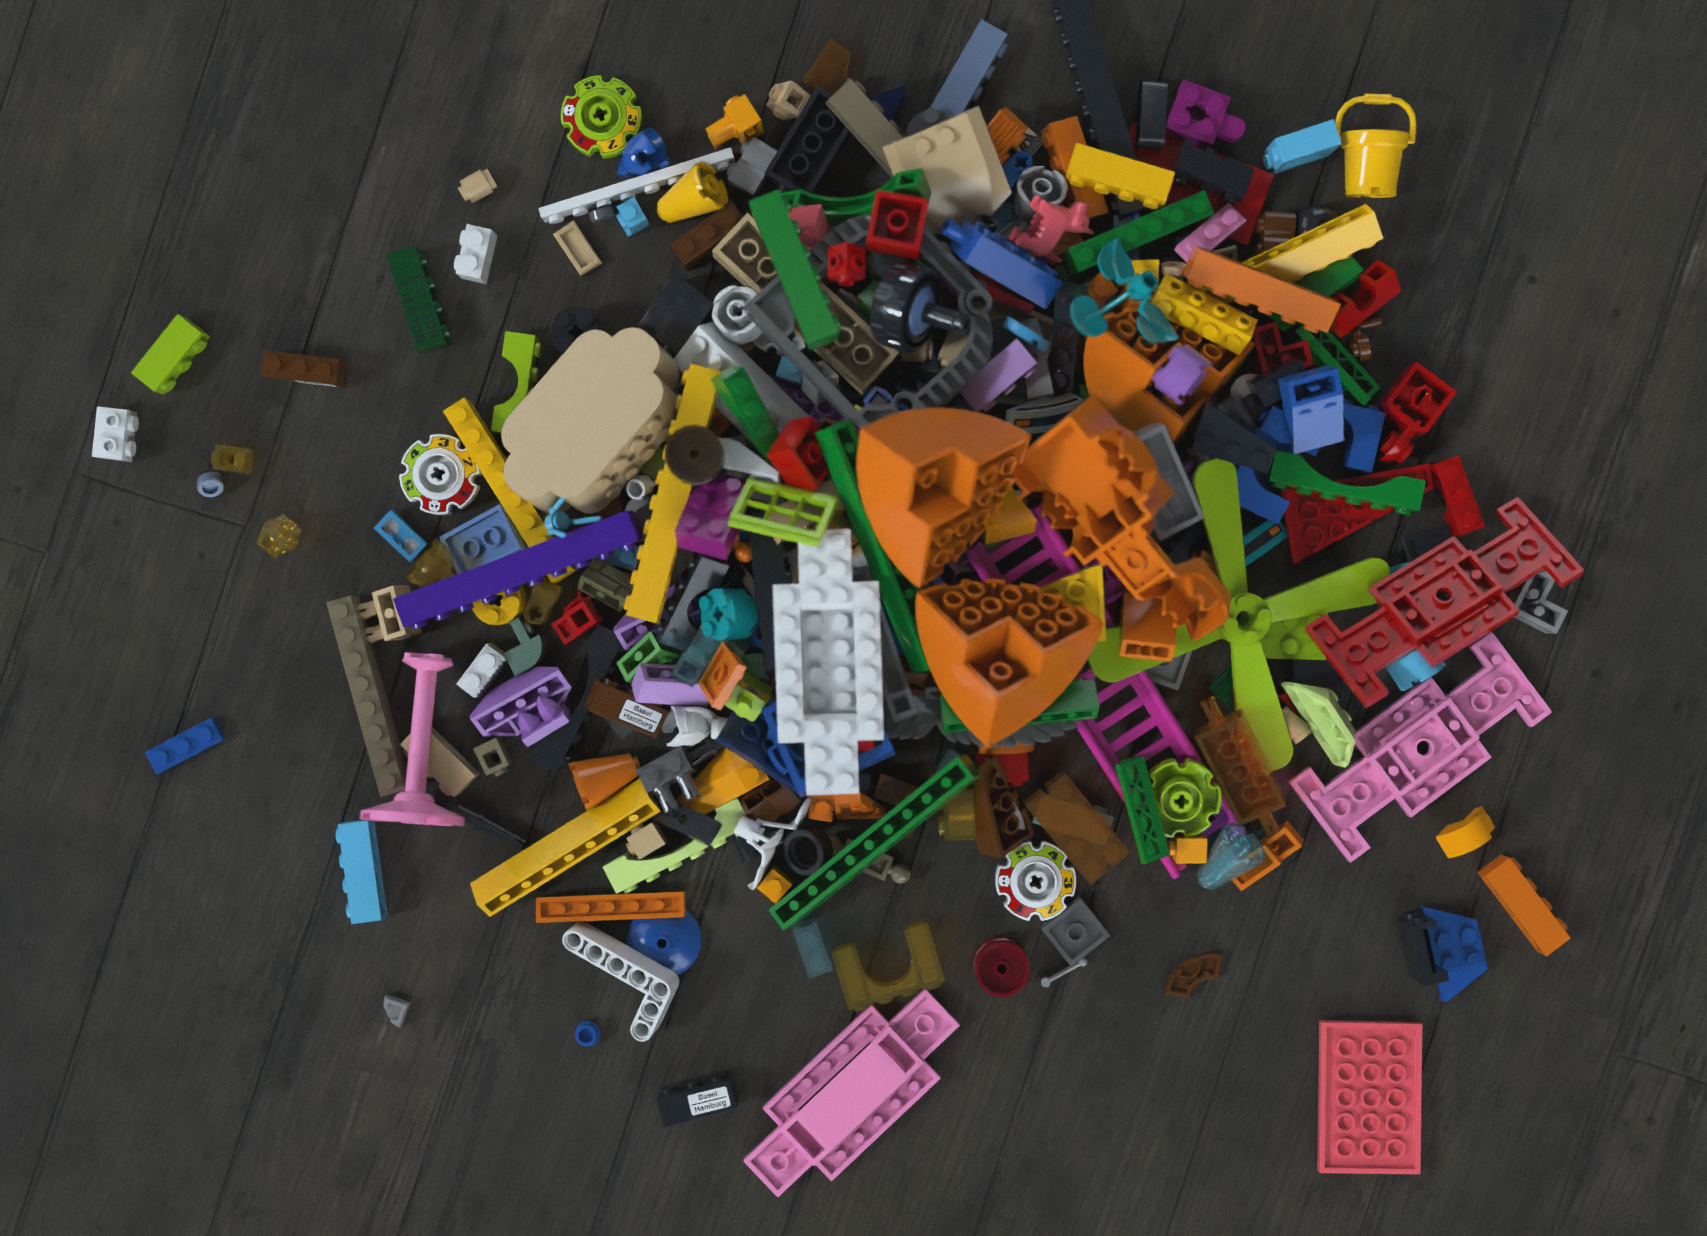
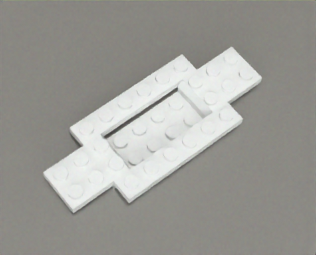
[773,529,884,795]

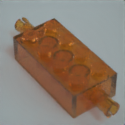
[1195,696,1287,836]

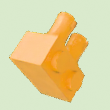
[705,94,764,149]

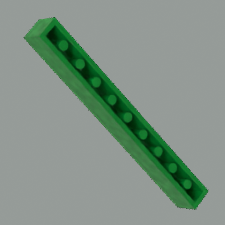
[814,419,930,673]
[769,754,982,931]

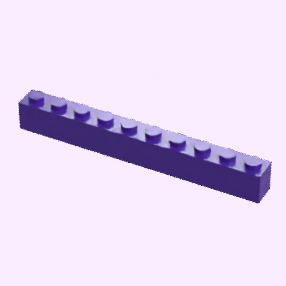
[393,510,644,630]

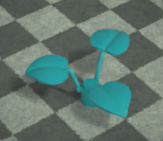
[1070,238,1179,344]

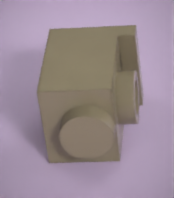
[473,736,513,777]

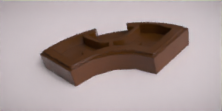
[1163,952,1223,999]

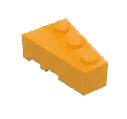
[981,486,1037,545]

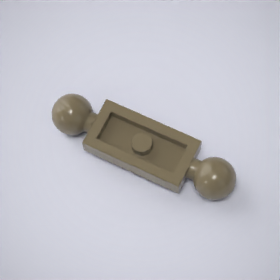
[828,835,911,884]

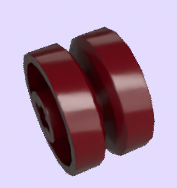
[973,936,1030,998]

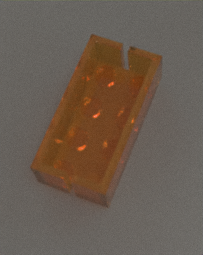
[1023,771,1130,885]

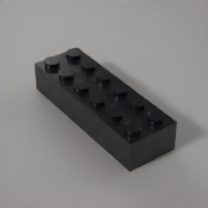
[747,514,792,676]

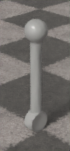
[1041,957,1088,987]

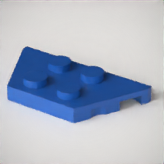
[1420,906,1488,1002]

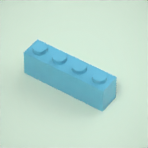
[336,819,388,924]

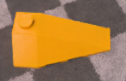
[676,747,771,815]

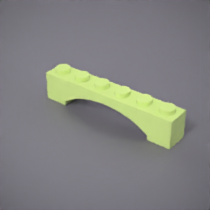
[603,797,747,894]

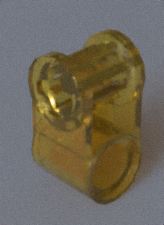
[523,577,564,625]

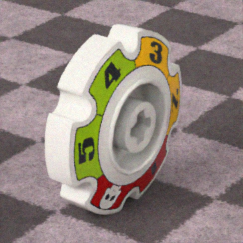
[399,434,482,515]
[995,840,1076,921]

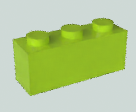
[131,314,210,395]

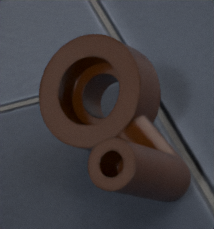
[1350,316,1382,361]

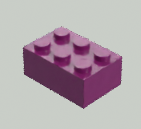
[675,473,752,560]

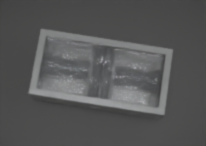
[1133,422,1205,541]

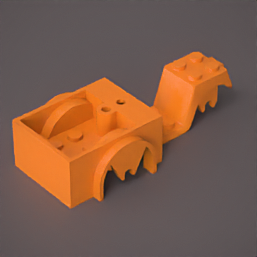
[1012,394,1231,641]

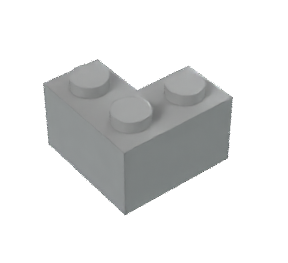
[1508,570,1568,634]

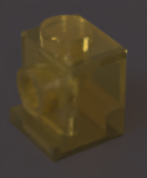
[211,444,254,475]

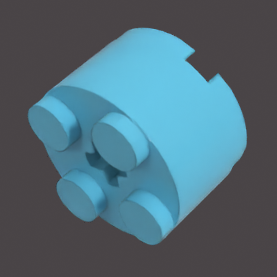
[1386,649,1446,691]

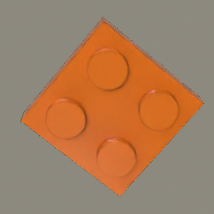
[698,641,746,710]

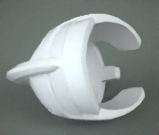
[662,705,718,747]

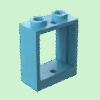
[1263,119,1342,174]

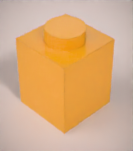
[1168,832,1207,864]
[757,865,793,904]

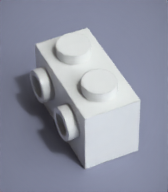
[454,224,497,284]
[92,407,139,462]

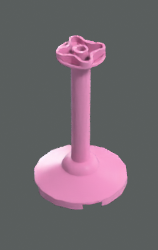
[360,653,465,826]

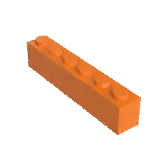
[1183,245,1341,334]

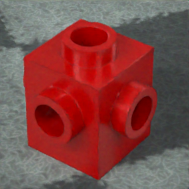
[828,242,866,286]

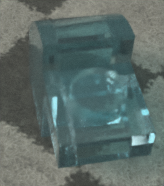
[670,629,721,688]

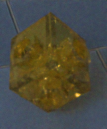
[257,514,301,559]

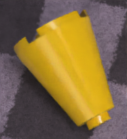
[657,161,728,223]

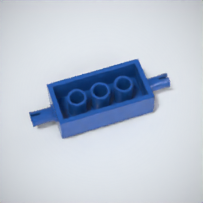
[941,218,1063,309]

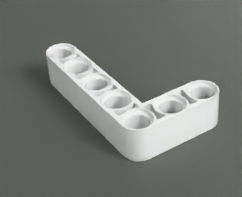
[562,921,679,1042]

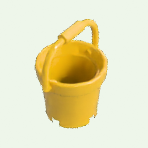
[1335,94,1417,198]

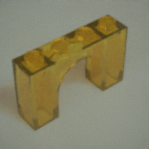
[831,919,945,1012]

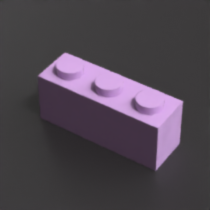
[960,338,1039,413]
[631,663,709,707]

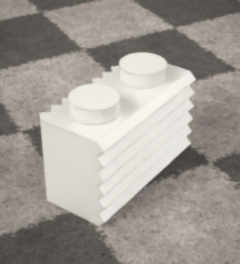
[457,643,508,698]

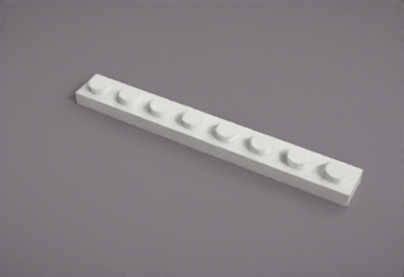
[538,147,735,224]

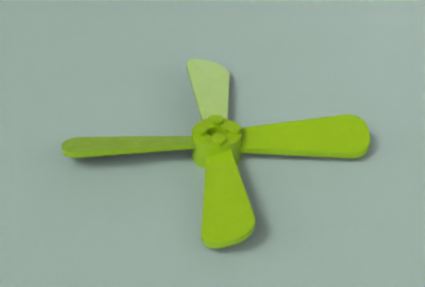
[1087,458,1390,772]

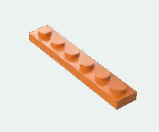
[536,892,686,923]

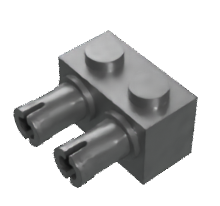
[636,746,701,814]

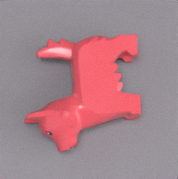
[1008,195,1095,265]

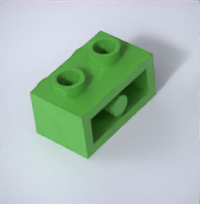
[617,631,680,683]

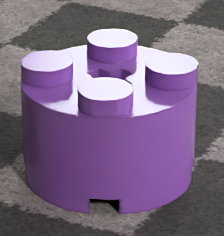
[1152,344,1213,406]

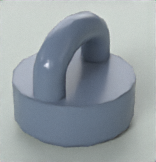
[197,472,224,497]

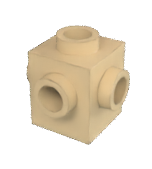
[766,80,811,120]

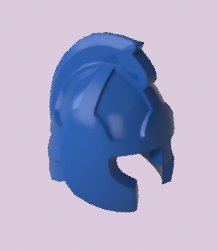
[617,128,671,178]

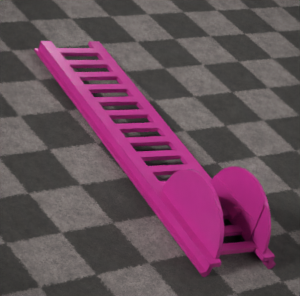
[965,504,1247,879]

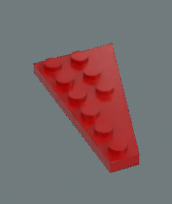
[1278,463,1434,565]

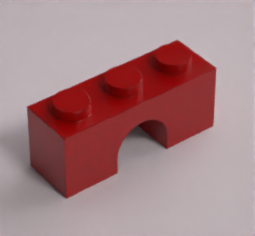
[1329,260,1401,338]
[1430,455,1485,536]

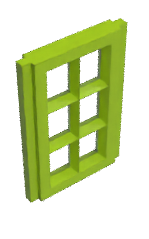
[728,477,839,547]

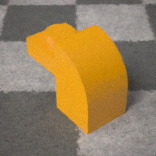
[1435,806,1495,859]

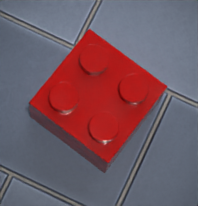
[867,190,929,260]
[767,416,829,490]

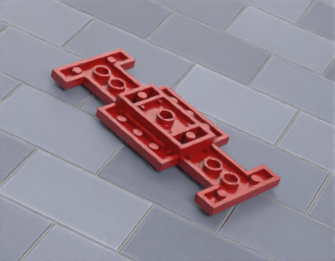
[1305,497,1584,708]

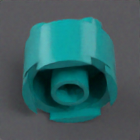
[699,588,758,640]

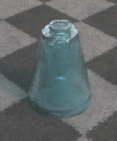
[1197,823,1265,890]

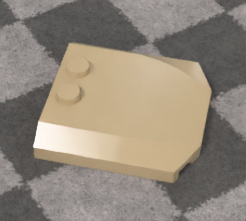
[882,106,1012,234]

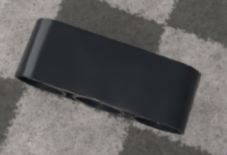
[1135,79,1168,150]

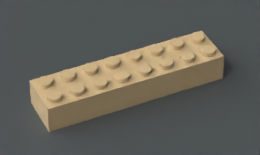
[712,213,899,395]

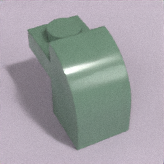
[504,617,546,676]

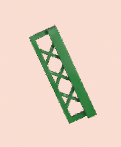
[1290,323,1381,407]
[1115,756,1170,864]

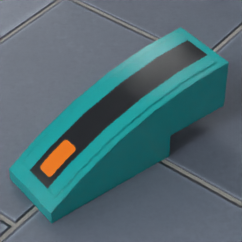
[1243,520,1287,566]

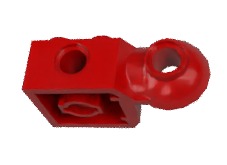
[1377,361,1457,464]

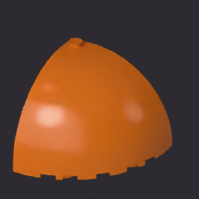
[1084,307,1256,448]
[857,408,1031,588]
[916,579,1104,748]

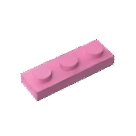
[1174,203,1246,263]

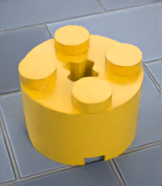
[472,585,526,625]

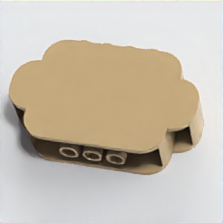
[501,328,679,514]

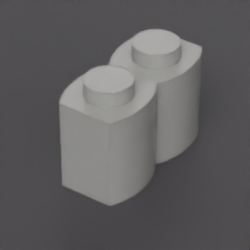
[726,137,777,199]

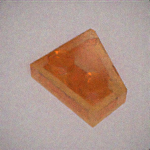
[802,38,851,95]

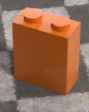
[1119,592,1176,662]

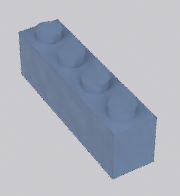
[931,19,1008,118]

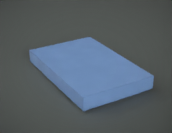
[439,503,527,574]

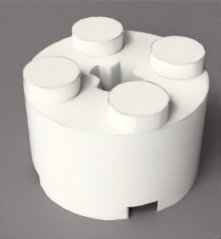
[712,285,763,345]

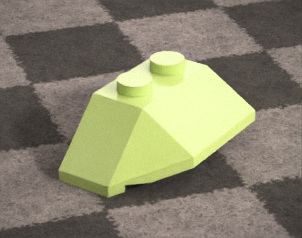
[1281,681,1356,768]

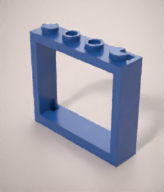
[761,689,895,798]

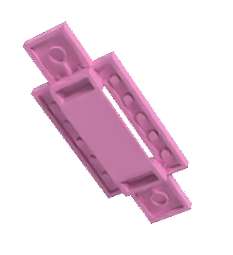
[743,988,960,1197]

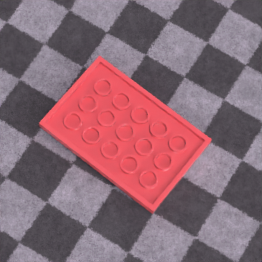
[1317,1020,1422,1174]

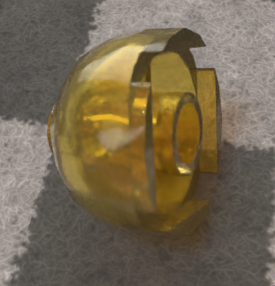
[405,538,454,588]

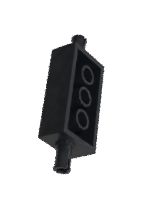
[764,77,855,194]

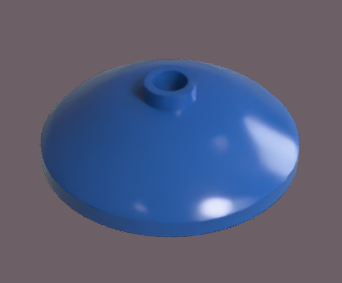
[627,909,702,975]

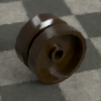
[665,425,725,486]

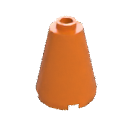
[568,753,641,810]

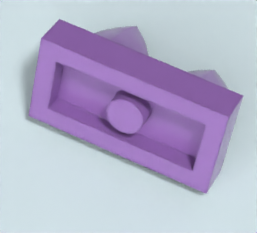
[518,696,570,747]

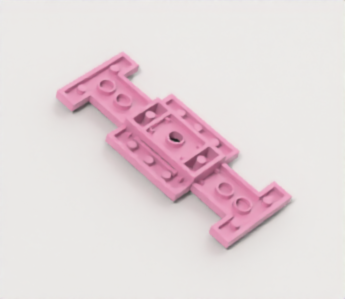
[1288,632,1552,863]

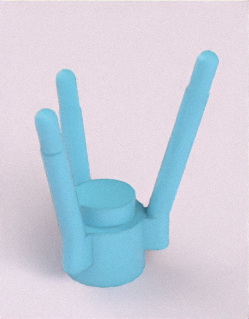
[545,498,602,538]

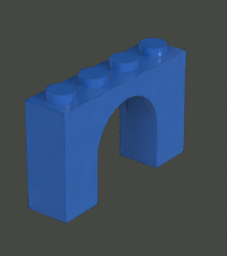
[1276,399,1386,474]
[1233,405,1320,525]

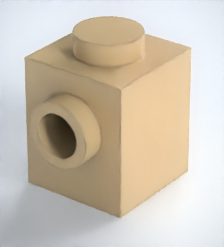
[626,821,668,860]

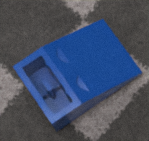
[1278,365,1344,454]

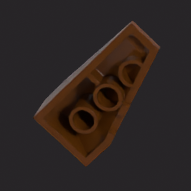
[974,755,1034,858]

